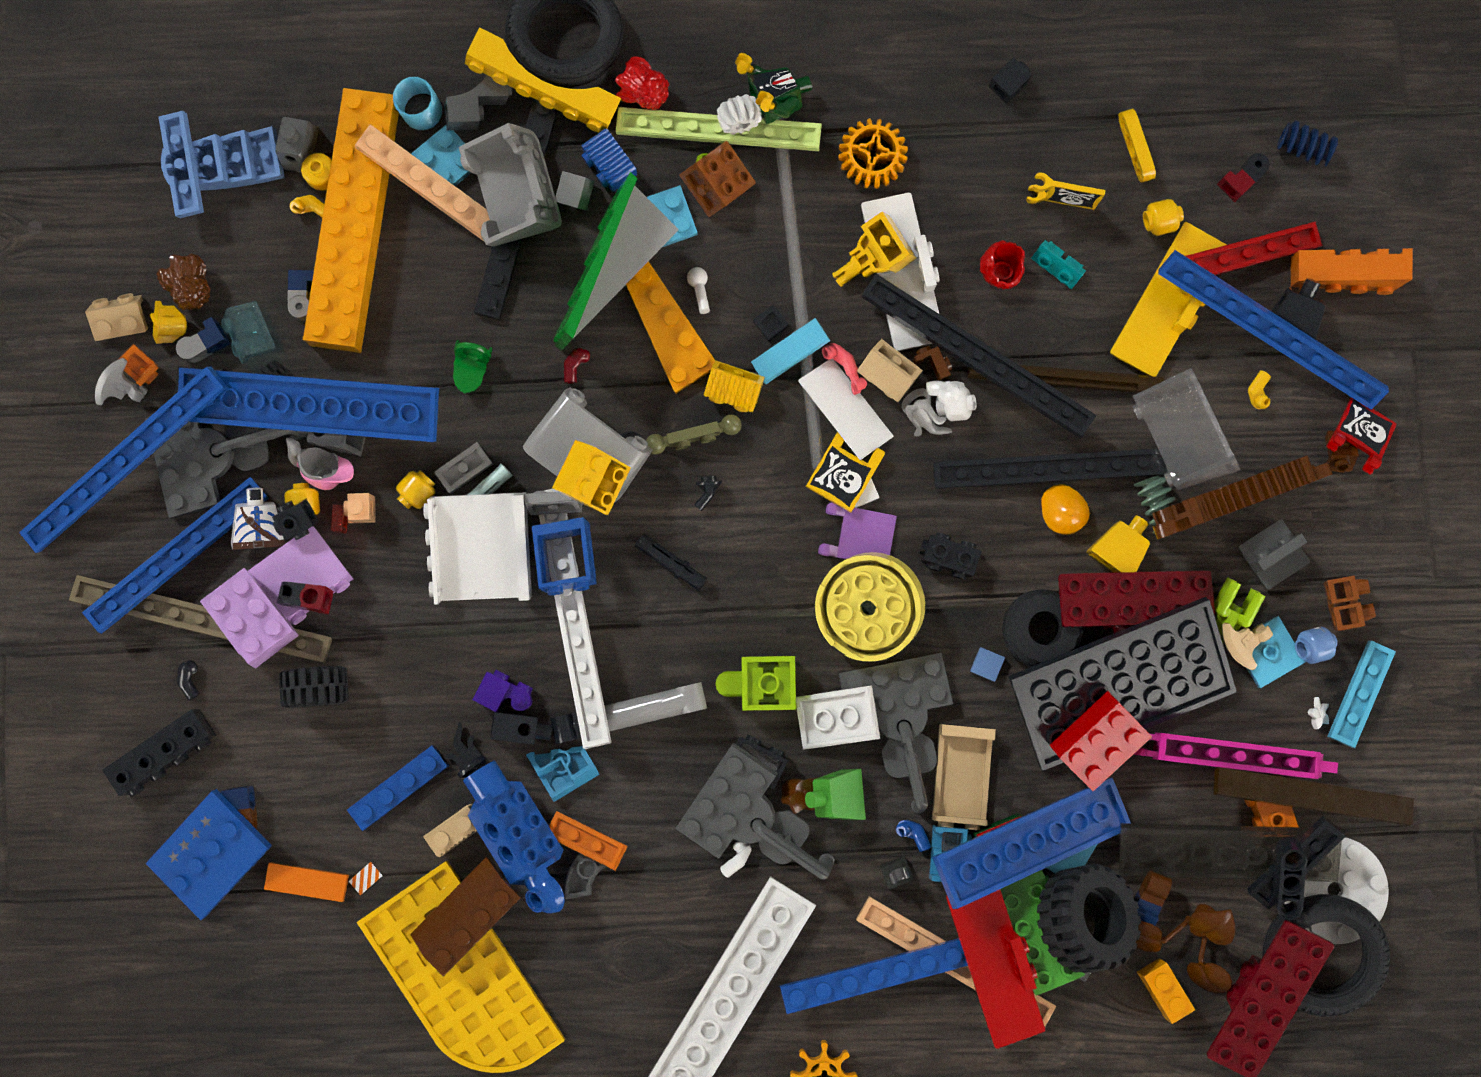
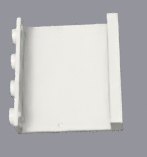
[424,492,532,604]

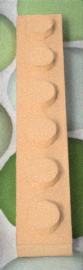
[355,124,490,241]

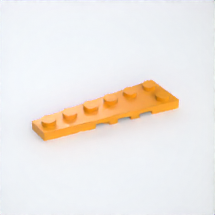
[626,261,715,394]

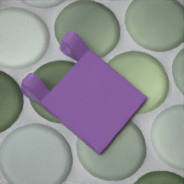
[818,503,897,559]

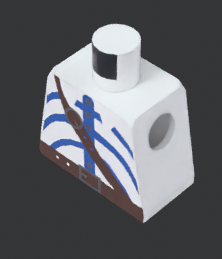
[231,488,285,550]

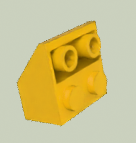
[552,440,631,515]

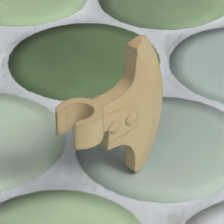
[1222,623,1273,670]

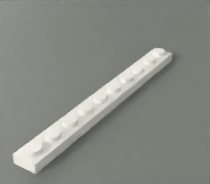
[539,489,611,749]

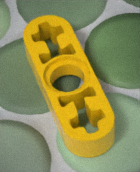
[1119,109,1156,183]

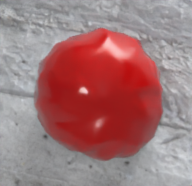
[980,240,1025,289]

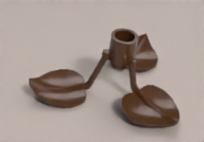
[1135,904,1235,993]

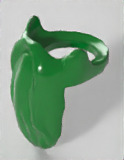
[453,340,492,394]

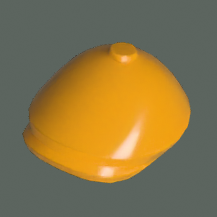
[1041,484,1090,535]

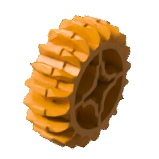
[838,118,908,189]

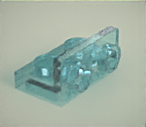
[221,301,276,364]

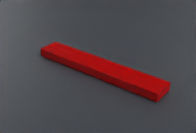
[1186,221,1322,275]

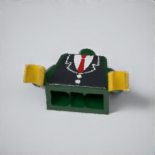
[735,53,812,124]

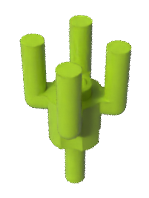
[1214,577,1266,643]

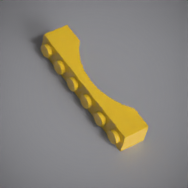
[464,27,621,132]

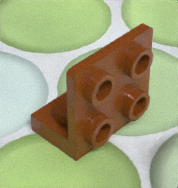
[679,141,756,217]

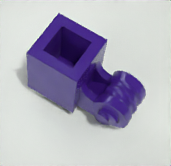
[472,670,533,712]

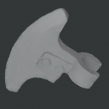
[95,358,148,405]

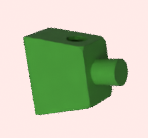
[805,769,866,820]

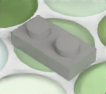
[434,442,493,494]
[524,491,582,515]

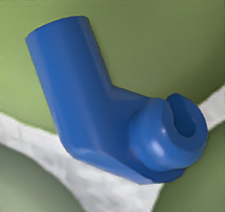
[896,820,931,852]

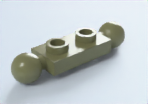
[646,415,742,455]

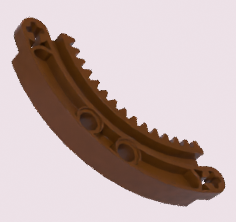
[1152,455,1333,540]

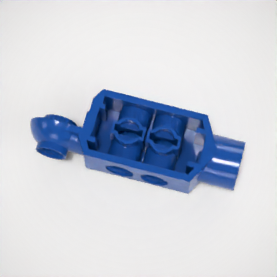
[463,760,565,914]

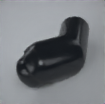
[177,660,200,701]

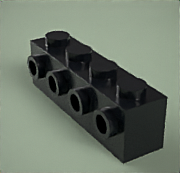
[102,709,216,797]

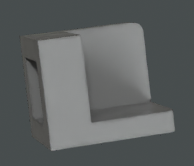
[555,171,595,211]

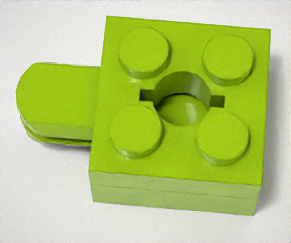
[716,656,796,710]

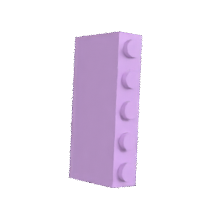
[216,526,353,656]

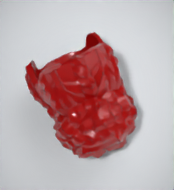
[615,56,669,110]

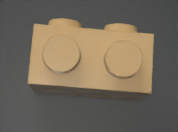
[857,339,923,402]

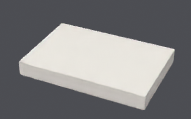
[796,686,880,750]

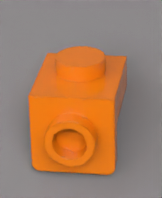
[119,343,159,387]

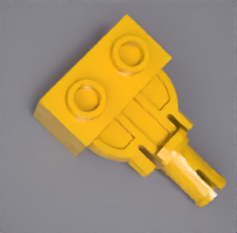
[832,211,917,287]

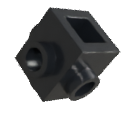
[272,498,319,540]

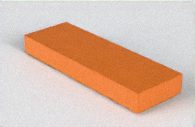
[549,811,627,871]
[264,862,349,902]

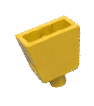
[1086,515,1150,573]

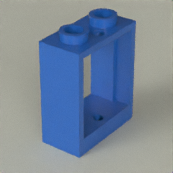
[532,517,597,595]

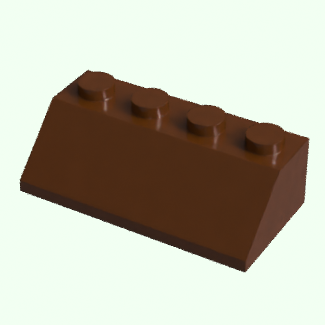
[410,857,525,977]

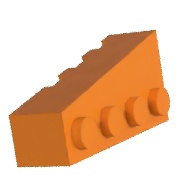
[1291,248,1413,295]

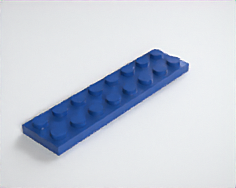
[932,777,1132,909]

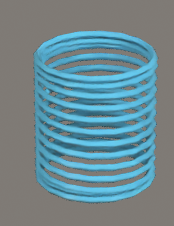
[393,77,442,130]

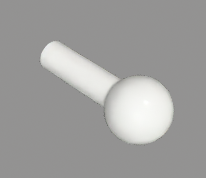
[687,267,710,314]

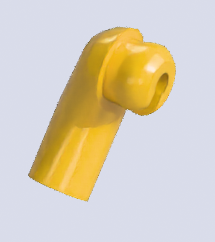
[290,195,325,218]
[1248,370,1271,409]

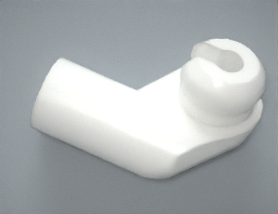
[720,841,751,878]

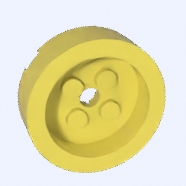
[815,552,925,661]

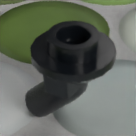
[694,475,722,511]

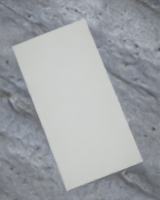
[798,359,894,460]

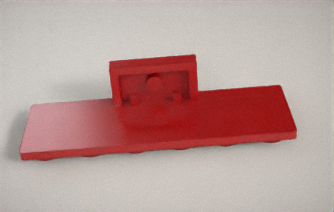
[946,889,1045,1049]

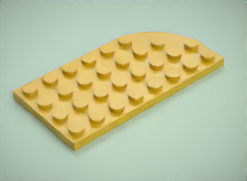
[357,860,565,1073]

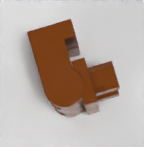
[1323,575,1376,631]

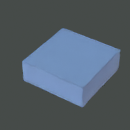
[970,647,1005,682]

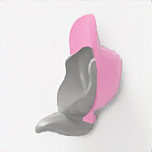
[286,437,354,490]

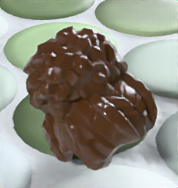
[156,253,211,310]

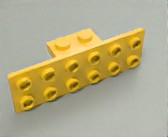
[1110,222,1227,377]

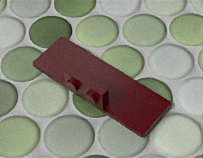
[1058,571,1216,633]
[1206,920,1334,1077]

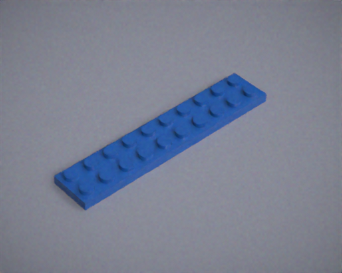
[178,368,439,442]

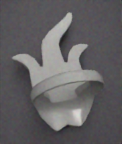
[902,388,952,436]

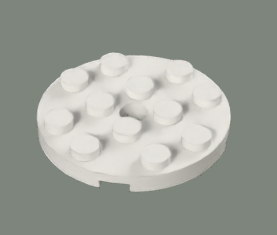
[1283,838,1389,944]

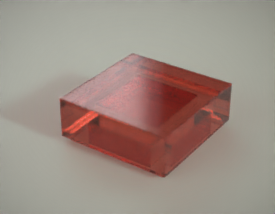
[331,505,348,534]

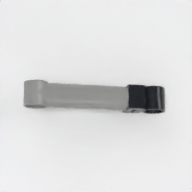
[550,682,707,744]

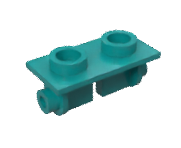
[1031,240,1086,289]

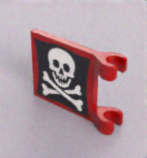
[1326,397,1397,475]

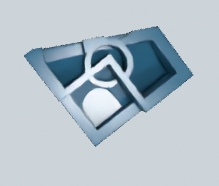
[526,746,600,802]

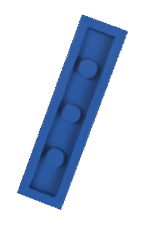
[347,745,449,831]

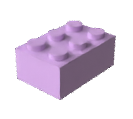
[200,568,299,669]

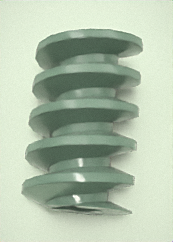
[1134,476,1175,534]

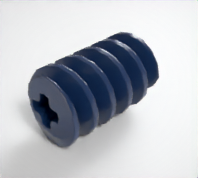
[1277,120,1338,167]

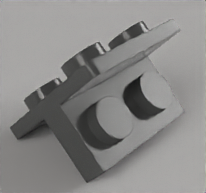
[1238,519,1310,590]

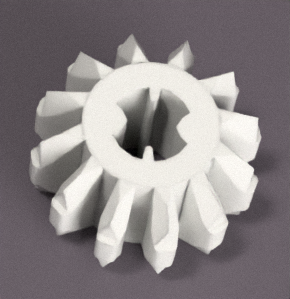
[717,94,762,135]

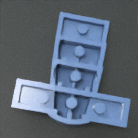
[159,111,285,218]

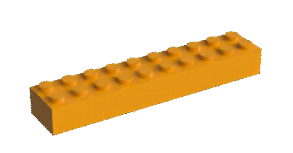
[303,88,399,353]

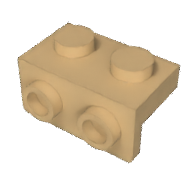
[85,293,148,341]

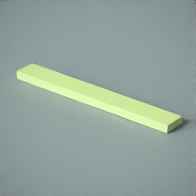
[615,107,822,151]

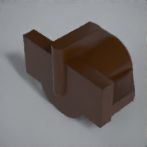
[781,777,818,814]

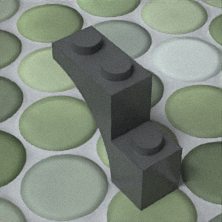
[444,75,512,130]

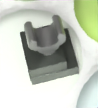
[879,856,913,889]

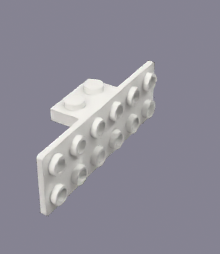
[861,193,939,351]

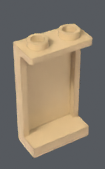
[932,724,996,830]

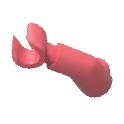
[822,343,867,395]

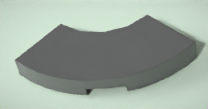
[564,853,607,900]

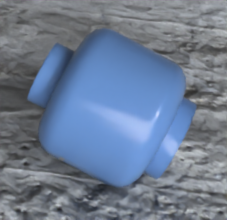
[1295,627,1337,664]

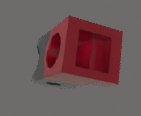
[1217,153,1270,202]
[277,581,334,615]

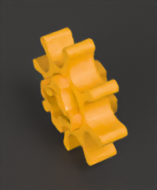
[790,1040,858,1077]

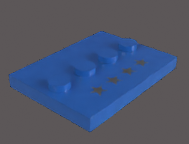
[146,789,272,920]

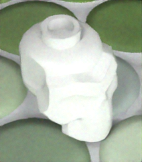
[926,381,976,421]

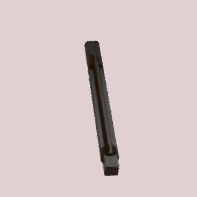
[967,365,1164,394]

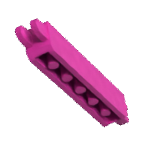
[1134,733,1338,779]

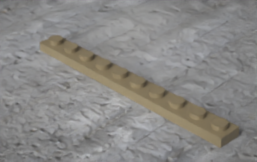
[69,575,332,664]

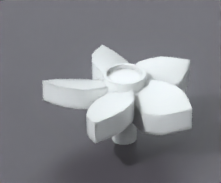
[1308,697,1329,729]

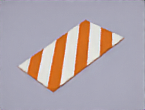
[349,862,383,895]

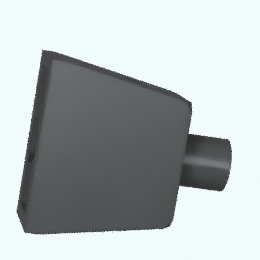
[275,117,319,173]
[298,431,366,457]

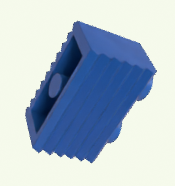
[581,128,637,192]

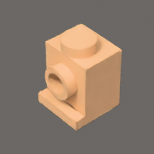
[344,493,375,523]

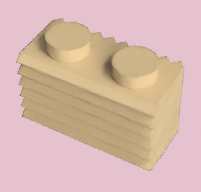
[423,803,477,857]

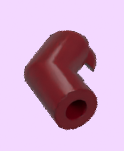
[564,348,590,384]

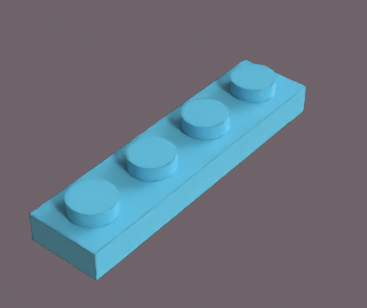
[1327,641,1396,748]

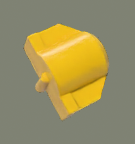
[150,301,187,344]

